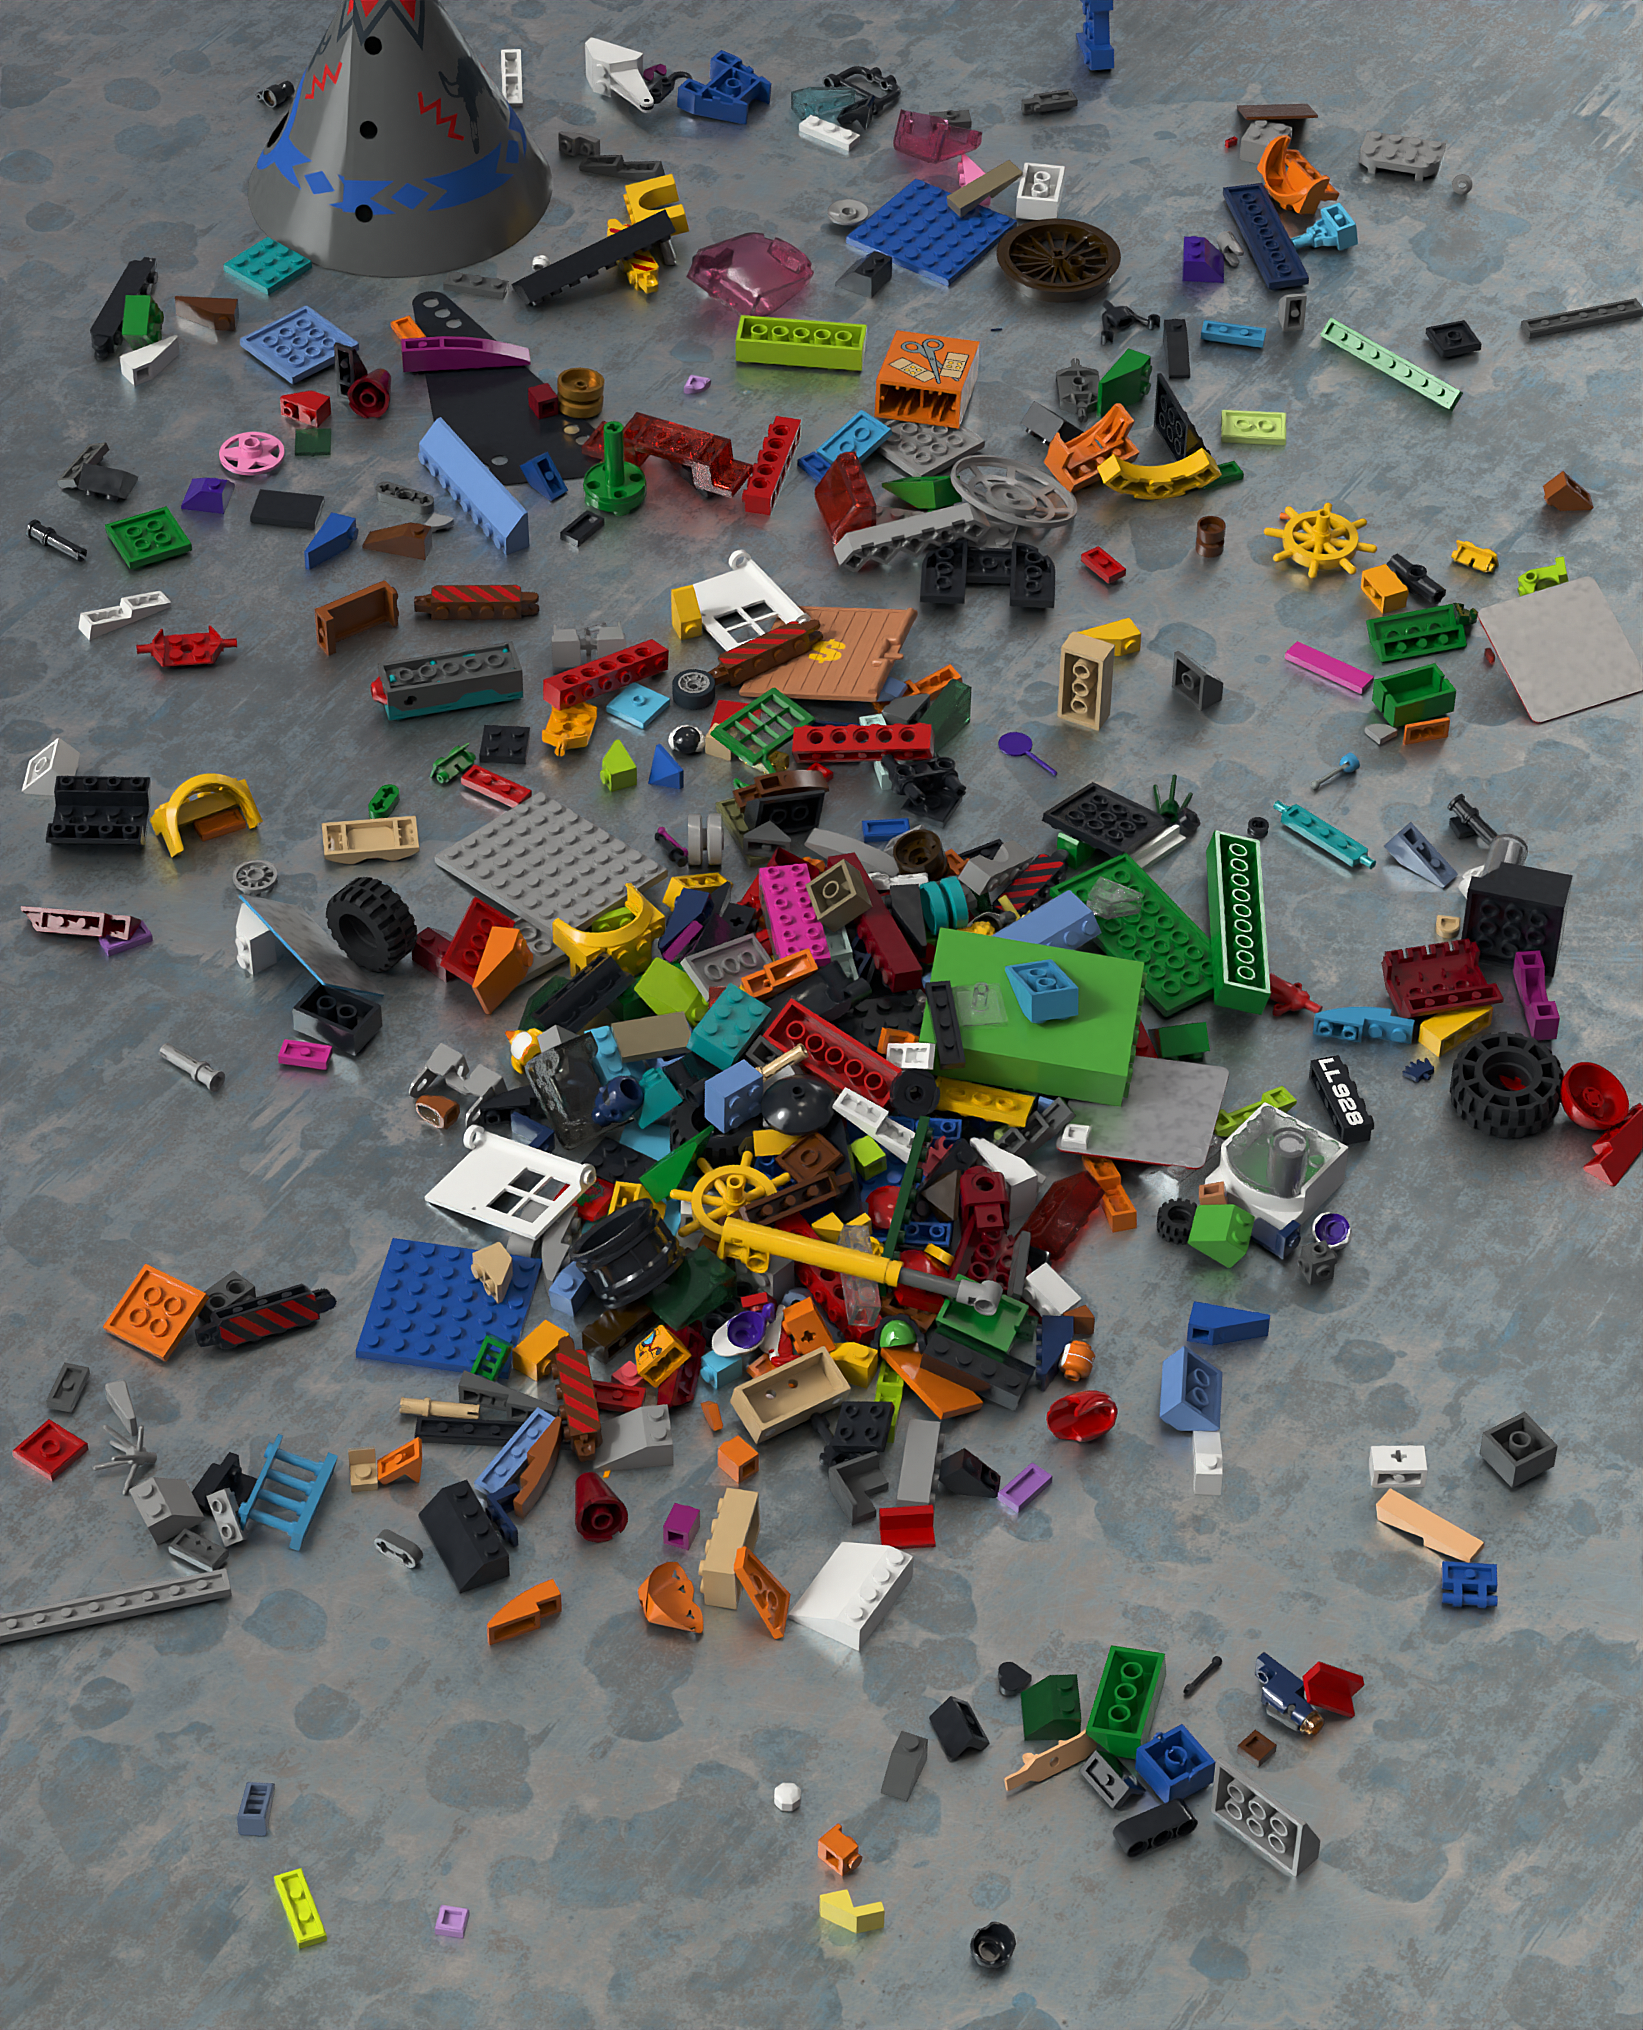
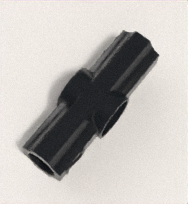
[1387,553,1446,605]

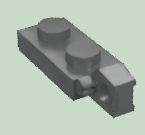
[1021,89,1078,114]

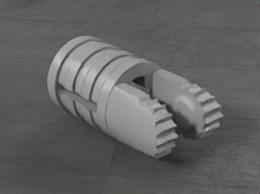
[1216,231,1244,267]

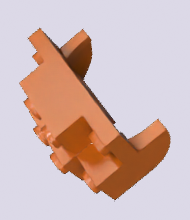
[1257,135,1339,215]

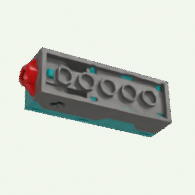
[370,641,524,720]

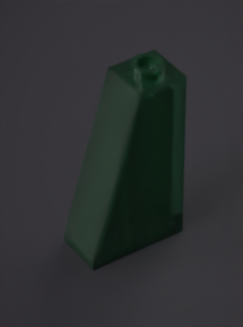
[906,678,972,762]

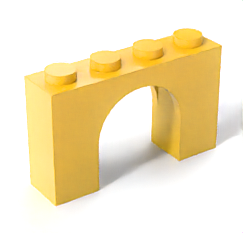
[623,174,689,236]

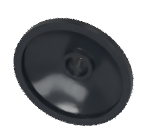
[761,1074,837,1136]

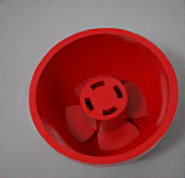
[1560,1062,1629,1130]

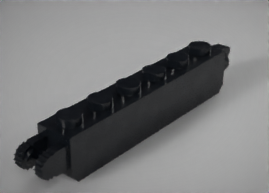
[90,257,158,361]

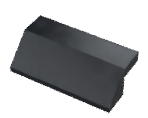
[530,952,636,1034]

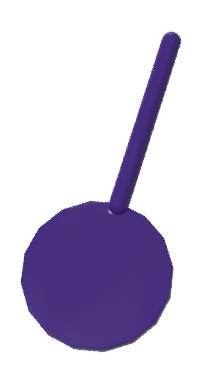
[998,732,1057,775]

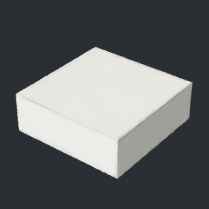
[1061,1124,1091,1150]

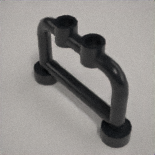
[822,66,901,115]

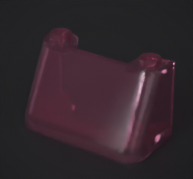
[893,109,983,164]

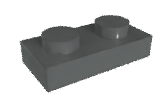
[46,1362,90,1413]

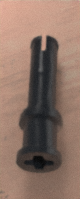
[26,519,87,562]
[1447,794,1504,851]

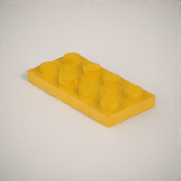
[935,1076,1035,1127]

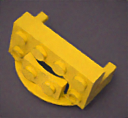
[149,773,263,858]

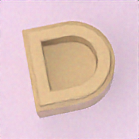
[1435,915,1461,939]

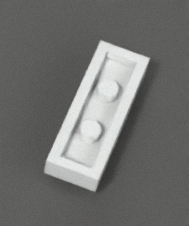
[799,115,860,151]

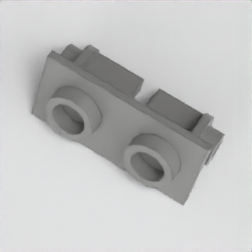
[206,1488,249,1547]

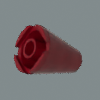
[347,368,392,418]
[575,1472,628,1543]

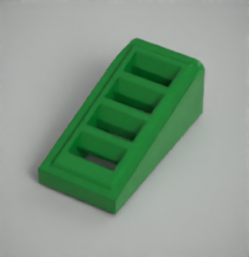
[470,1334,514,1382]

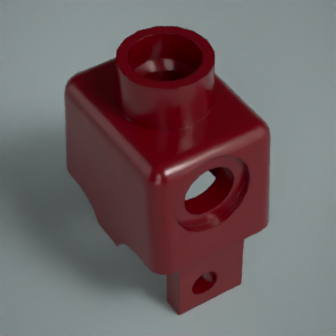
[958,1166,1010,1237]

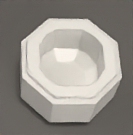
[774,1783,801,1811]

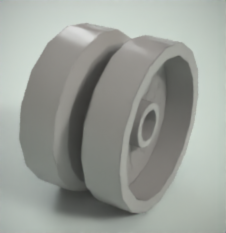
[688,813,724,865]

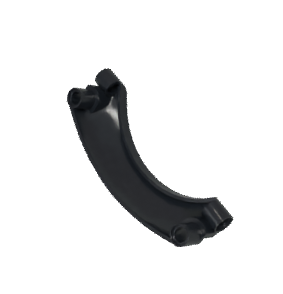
[664,960,872,1108]

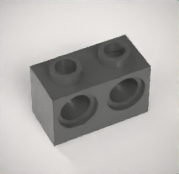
[198,1270,256,1323]

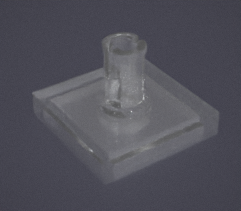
[951,982,1008,1031]

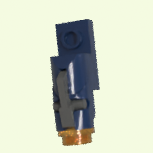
[1255,1652,1325,1737]

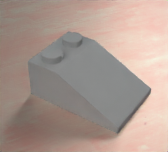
[593,1404,673,1472]

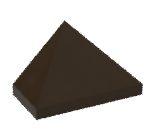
[920,1170,961,1223]

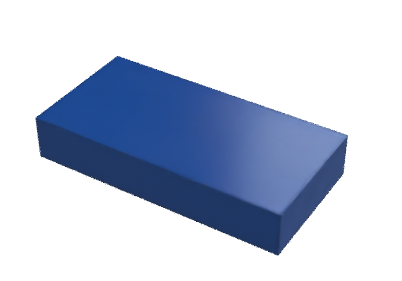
[862,818,910,843]

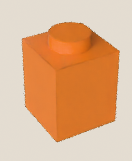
[718,1435,759,1484]

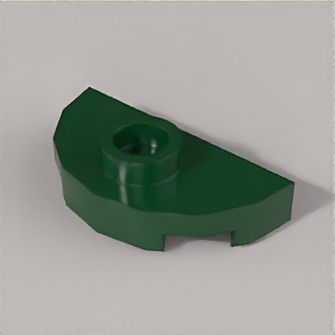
[1453,602,1478,625]

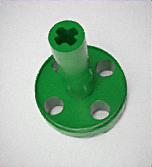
[583,421,647,516]

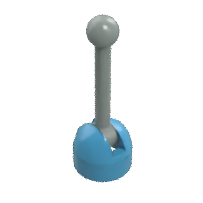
[1311,752,1360,789]

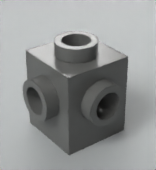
[1298,1240,1337,1285]

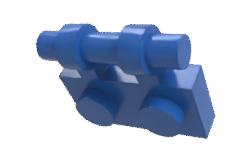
[1441,1561,1498,1609]

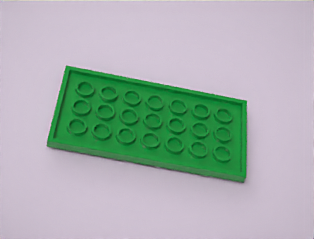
[1049,852,1214,1017]

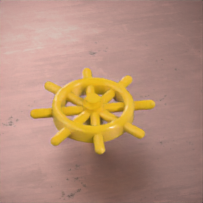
[1264,502,1377,579]
[670,1151,791,1260]

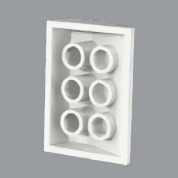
[788,1542,913,1651]

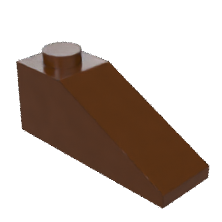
[175,296,239,331]
[362,522,433,560]

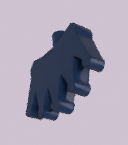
[1402,1058,1434,1082]

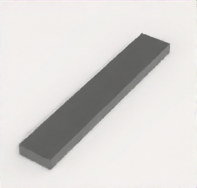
[1521,298,1643,339]

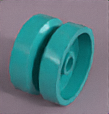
[919,876,969,935]

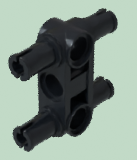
[881,751,966,806]

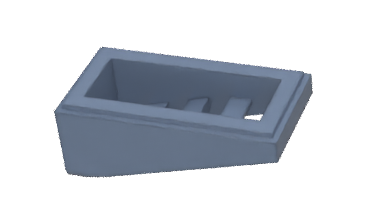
[237,1782,275,1836]

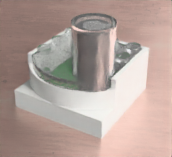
[1205,1102,1348,1230]

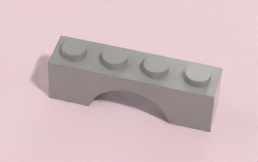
[958,839,1034,896]

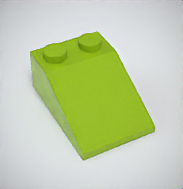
[634,957,714,1030]

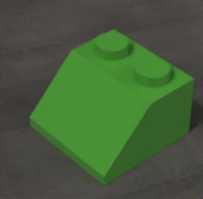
[1188,1204,1255,1269]

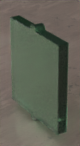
[295,427,332,457]

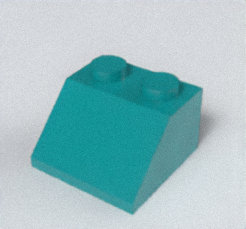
[633,1067,683,1129]

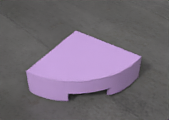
[684,375,711,394]

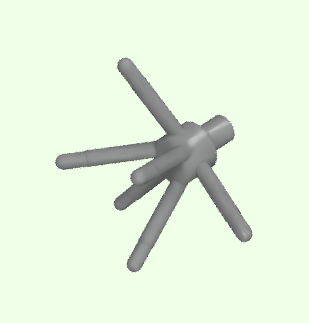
[93,1425,157,1495]

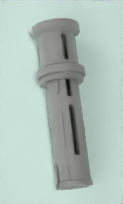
[159,1043,225,1092]

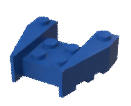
[1076,0,1114,70]
[677,50,772,125]

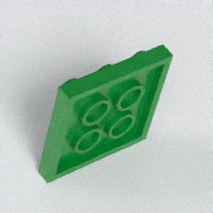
[105,506,192,569]

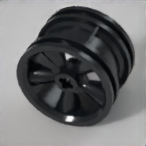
[569,1198,687,1309]

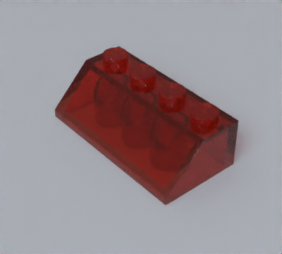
[1014,1170,1106,1261]

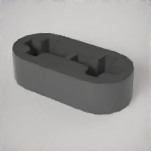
[374,1529,423,1568]

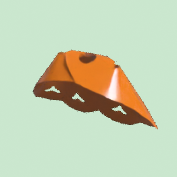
[638,1562,703,1633]

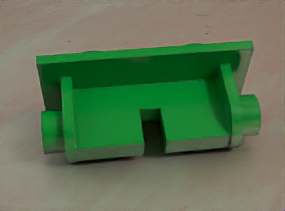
[429,742,476,783]

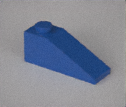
[304,512,359,570]

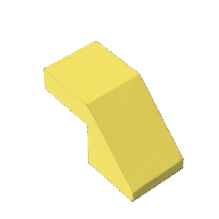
[819,1889,885,1934]

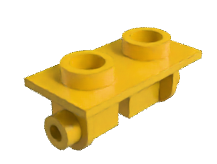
[1451,540,1499,573]

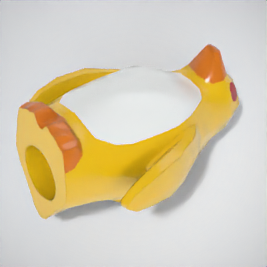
[505,1028,549,1075]

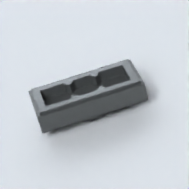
[929,110,972,130]
[168,1528,229,1572]

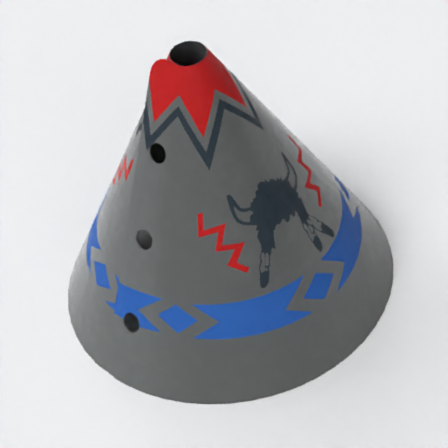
[247,0,553,277]

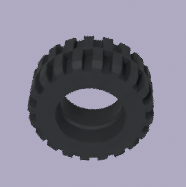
[326,877,418,972]
[670,1099,765,1178]

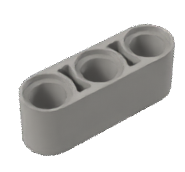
[507,1200,549,1258]

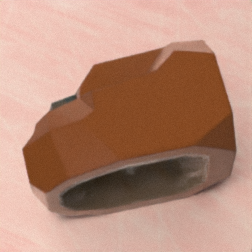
[416,1095,460,1130]

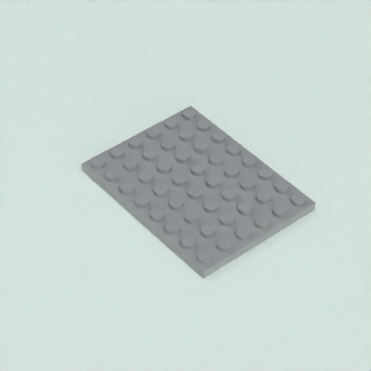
[435,792,668,937]

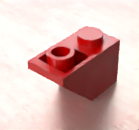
[280,390,331,428]

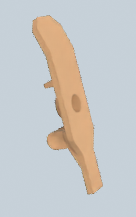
[1004,1729,1098,1791]

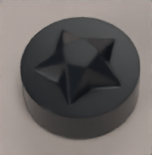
[1178,808,1201,831]

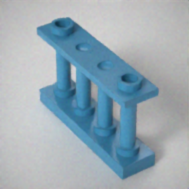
[237,1434,338,1551]

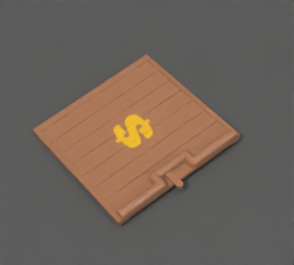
[739,606,918,702]

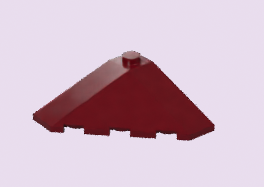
[941,1208,1042,1324]

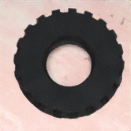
[1450,1032,1564,1138]

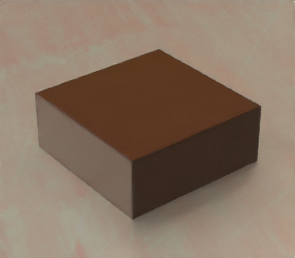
[1237,1729,1277,1768]

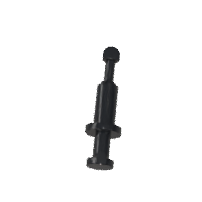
[654,832,688,867]

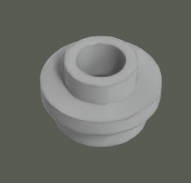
[1452,174,1472,195]

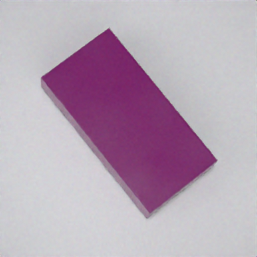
[662,920,703,963]

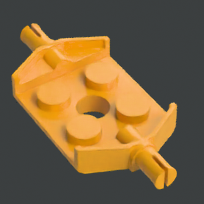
[542,702,597,756]

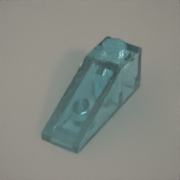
[791,87,855,121]

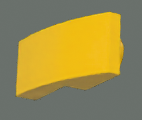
[753,1129,801,1157]

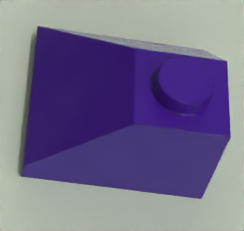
[181,477,235,514]

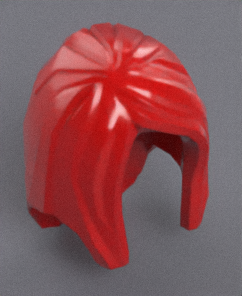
[1046,1390,1118,1442]

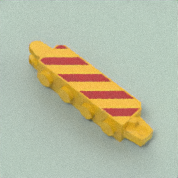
[607,218,659,294]

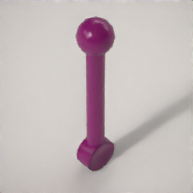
[657,826,688,857]

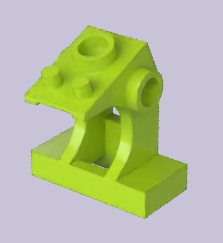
[1517,556,1569,596]

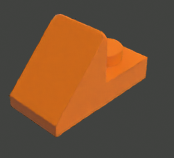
[377,1437,422,1486]

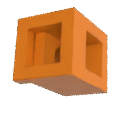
[818,1824,863,1876]

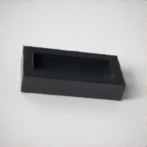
[560,510,605,547]

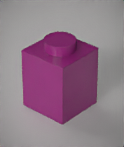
[663,1503,700,1551]

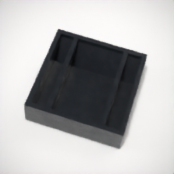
[830,993,924,1059]

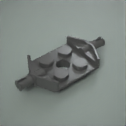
[1056,358,1100,423]

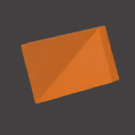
[1403,717,1450,745]

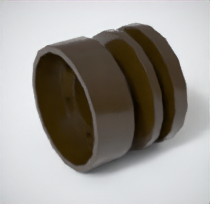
[893,829,951,882]

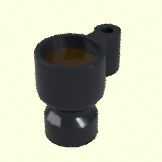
[256,81,295,108]

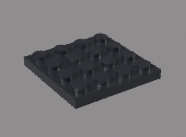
[1042,782,1171,858]

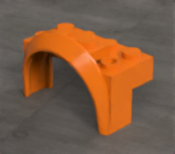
[1044,403,1140,493]

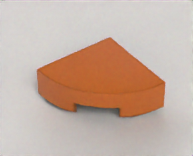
[701,1401,723,1431]

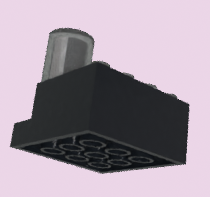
[1461,834,1573,977]

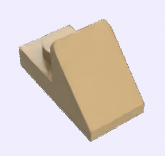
[348,1446,378,1492]

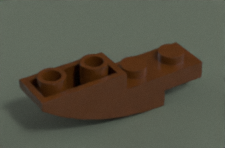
[732,770,829,813]

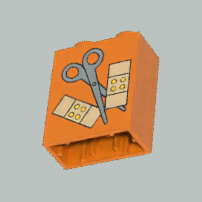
[874,330,980,429]

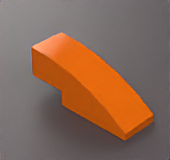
[741,948,818,1002]
[487,1579,562,1645]

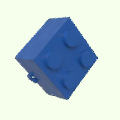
[1135,1724,1216,1803]

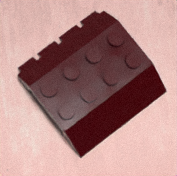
[1381,938,1504,1018]

